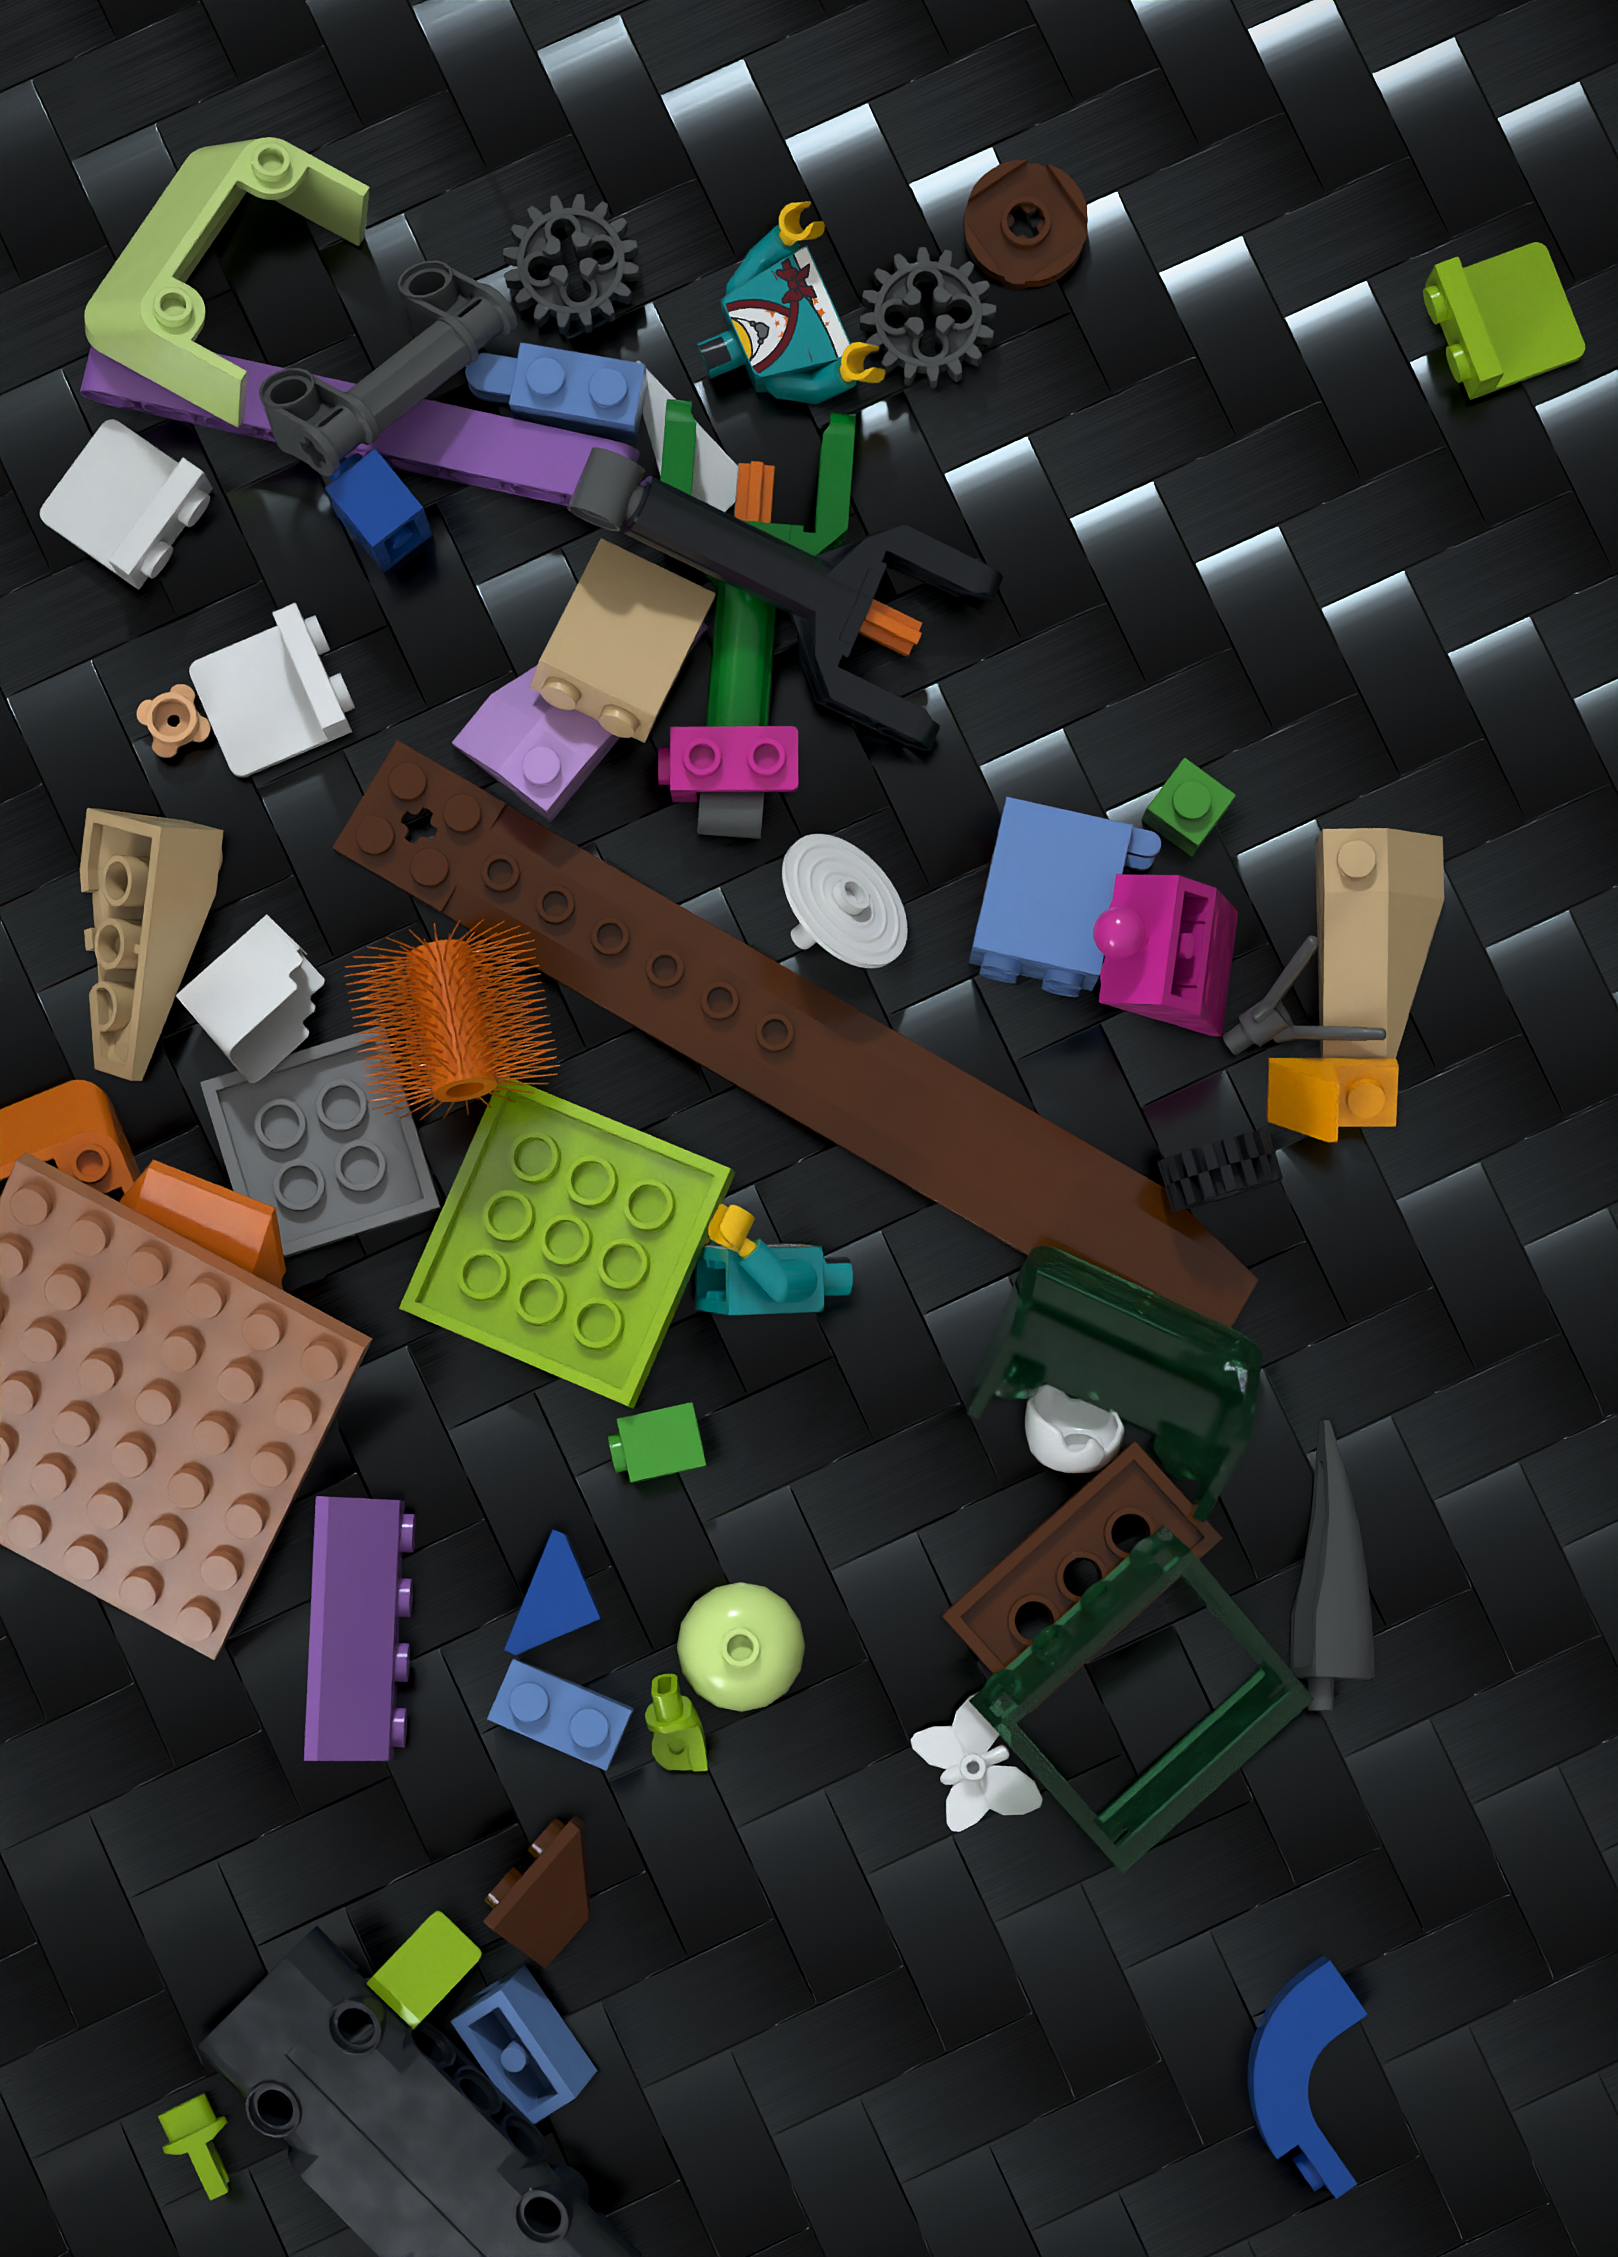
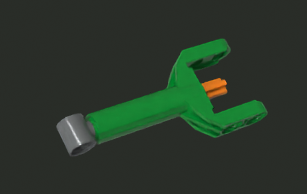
[660,399,856,839]

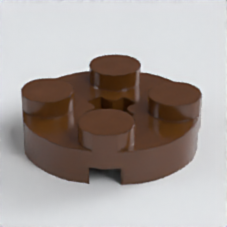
[963,160,1088,291]

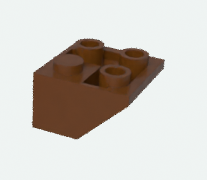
[483,1815,591,1969]

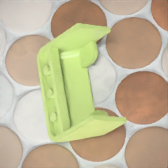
[85,137,370,428]

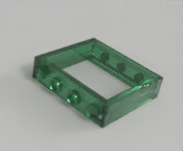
[969,1525,1314,1874]

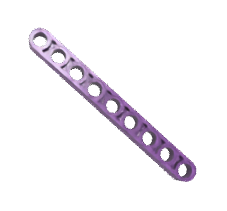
[80,345,640,506]

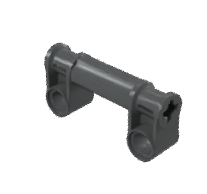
[259,260,517,477]

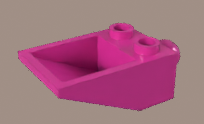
[1093,874,1238,1037]

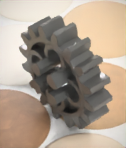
[503,194,640,335]
[859,247,996,388]

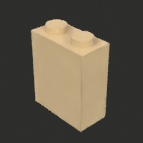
[529,538,716,743]

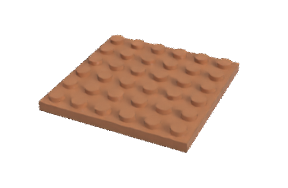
[0,1152,372,1660]

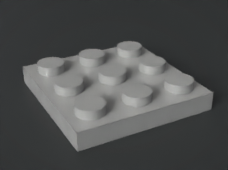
[200,1025,442,1258]

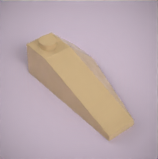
[80,808,224,1081]
[1315,828,1444,1058]

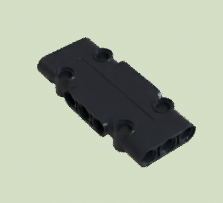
[196,1926,642,2257]

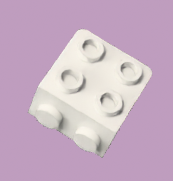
[40,419,213,590]
[189,603,355,778]

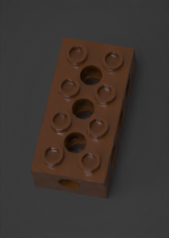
[940,1441,1223,1713]

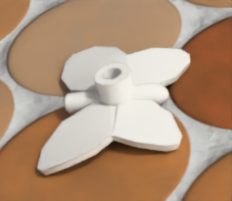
[910,1688,1043,1832]

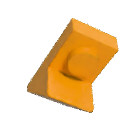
[1266,1058,1399,1142]

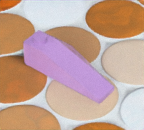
[452,623,708,823]

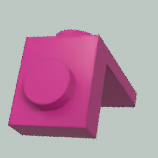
[658,726,798,802]

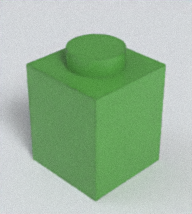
[1141,757,1236,857]
[608,1402,707,1483]

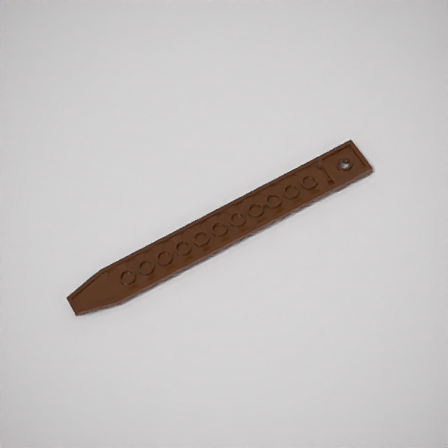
[332,740,1259,1335]

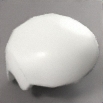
[1025,1381,1125,1473]

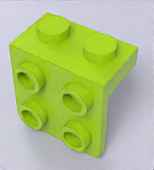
[1423,242,1585,400]

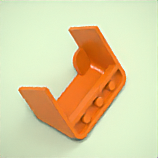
[0,1080,141,1195]

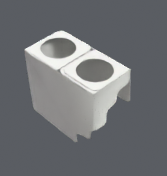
[176,915,325,1083]

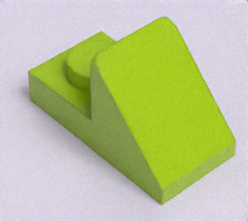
[366,1911,483,2030]

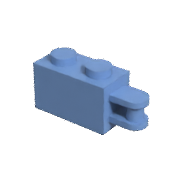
[465,342,648,443]

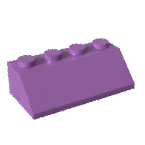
[304,1496,416,1761]

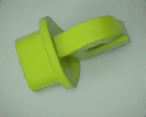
[645,1674,708,1771]
[158,2093,229,2201]

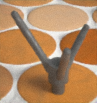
[1222,936,1386,1056]

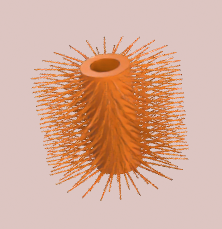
[344,919,560,1120]

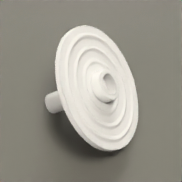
[782,834,908,968]

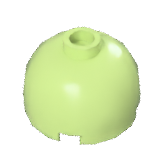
[677,1582,805,1712]

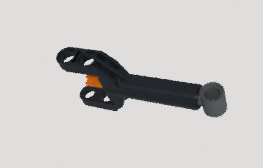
[567,447,1003,751]

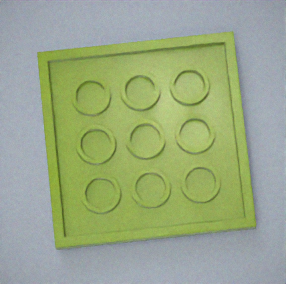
[399,1077,736,1409]

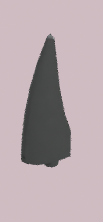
[1290,1420,1375,1711]

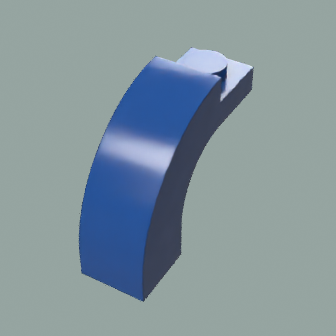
[1248,1955,1368,2199]

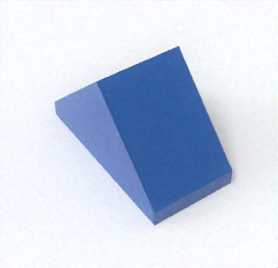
[504,1529,603,1655]

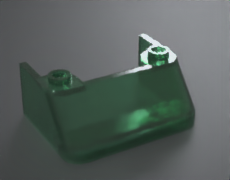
[967,1246,1262,1522]

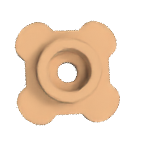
[137,684,211,758]

